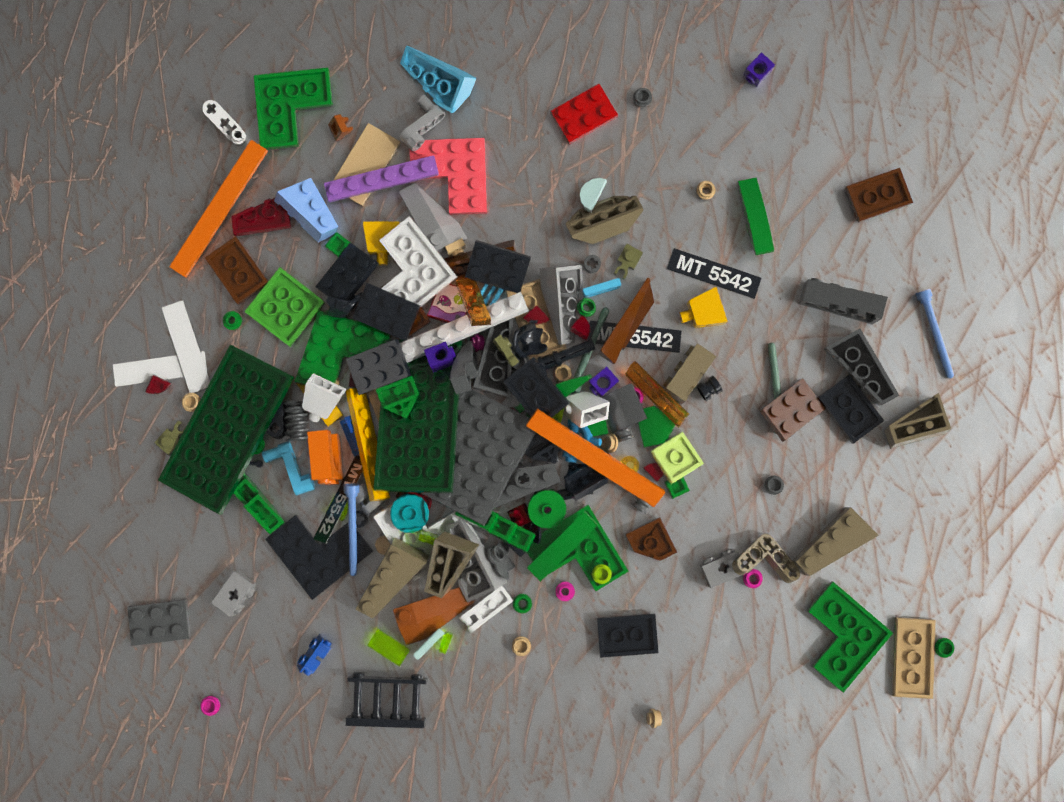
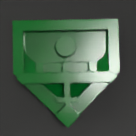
[376,376,419,419]
[638,406,680,448]

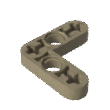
[732,534,800,583]

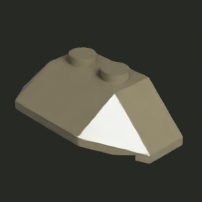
[565,196,643,244]

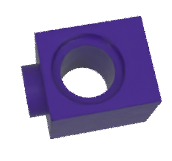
[743,52,775,87]
[424,341,456,373]
[589,366,619,397]

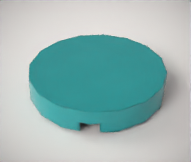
[390,493,429,533]

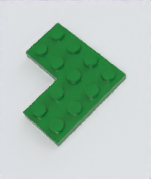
[254,68,333,150]
[295,310,391,386]
[527,505,629,591]
[807,581,893,693]

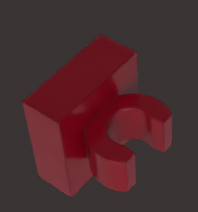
[507,503,532,527]

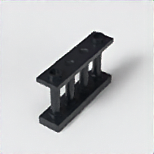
[345,672,428,728]

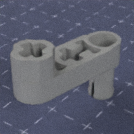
[400,95,446,151]

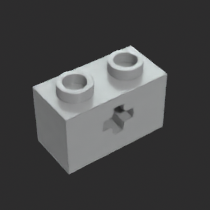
[700,549,744,588]
[211,570,257,617]

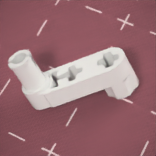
[203,100,246,146]

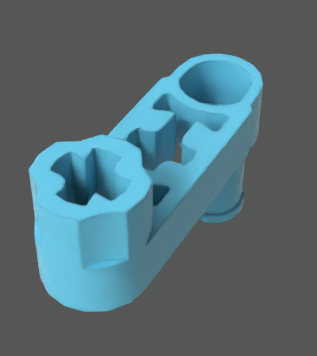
[262,441,315,496]

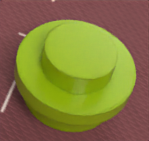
[592,564,612,584]

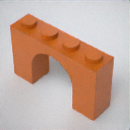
[307,430,344,485]

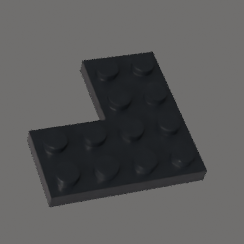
[265,515,374,600]

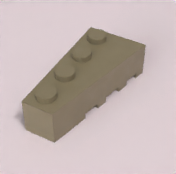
[792,507,879,576]
[355,537,429,619]

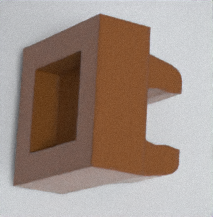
[328,114,353,141]

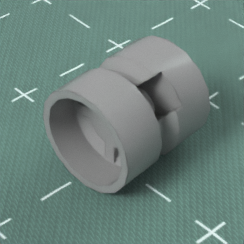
[356,481,386,517]

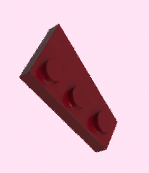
[231,198,291,236]

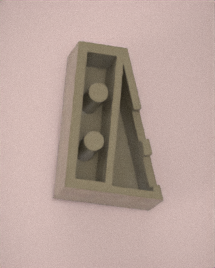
[884,393,951,449]

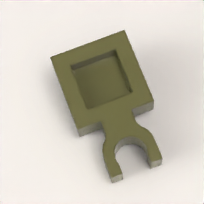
[614,244,643,280]
[493,335,519,367]
[154,420,186,456]

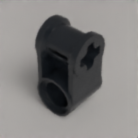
[267,402,287,439]

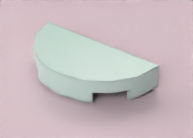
[580,178,607,213]
[413,628,445,660]

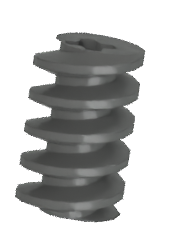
[284,401,309,441]

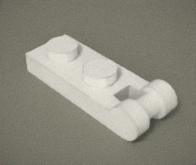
[459,586,513,634]

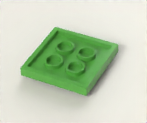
[244,267,326,347]

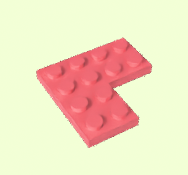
[410,138,487,215]

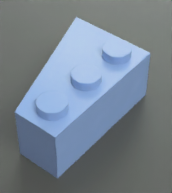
[274,178,338,242]

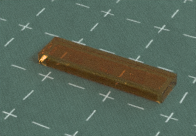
[455,277,491,326]
[625,361,690,428]

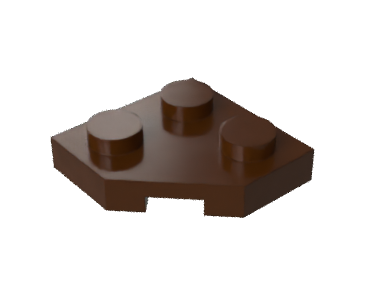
[625,517,677,561]

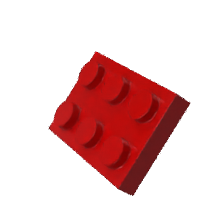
[551,84,618,145]

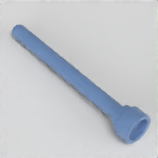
[916,289,954,379]
[344,483,360,576]

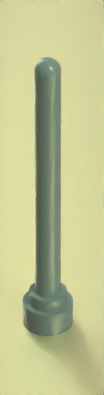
[573,307,609,393]
[768,343,781,434]

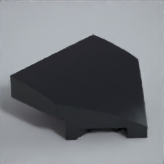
[525,433,559,464]
[564,462,608,501]

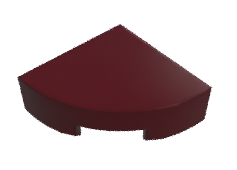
[523,306,550,325]
[570,316,590,341]
[145,375,172,394]
[643,462,664,482]

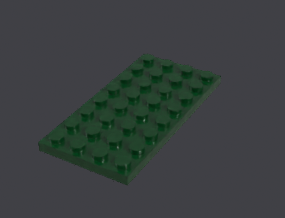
[373,340,463,493]
[158,344,295,515]

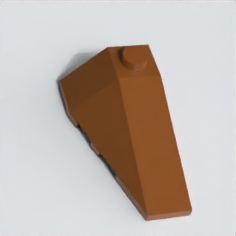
[393,587,475,645]

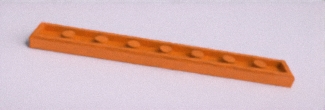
[169,140,268,278]
[526,409,665,507]

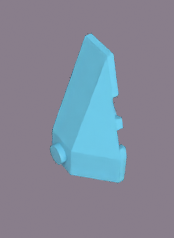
[400,46,476,113]

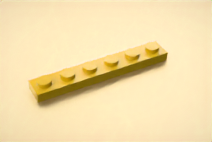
[345,388,390,501]

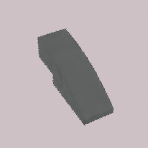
[450,341,478,394]

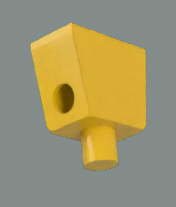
[363,221,400,266]
[679,287,728,328]

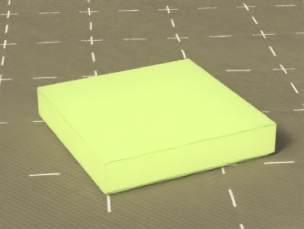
[650,432,704,484]

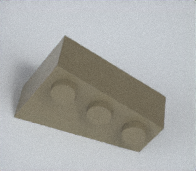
[663,343,716,405]
[424,532,480,598]

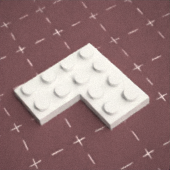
[379,216,457,307]
[373,503,481,581]

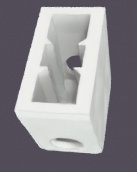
[302,373,346,422]
[564,391,610,428]

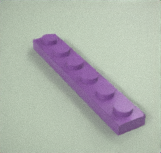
[324,155,439,203]

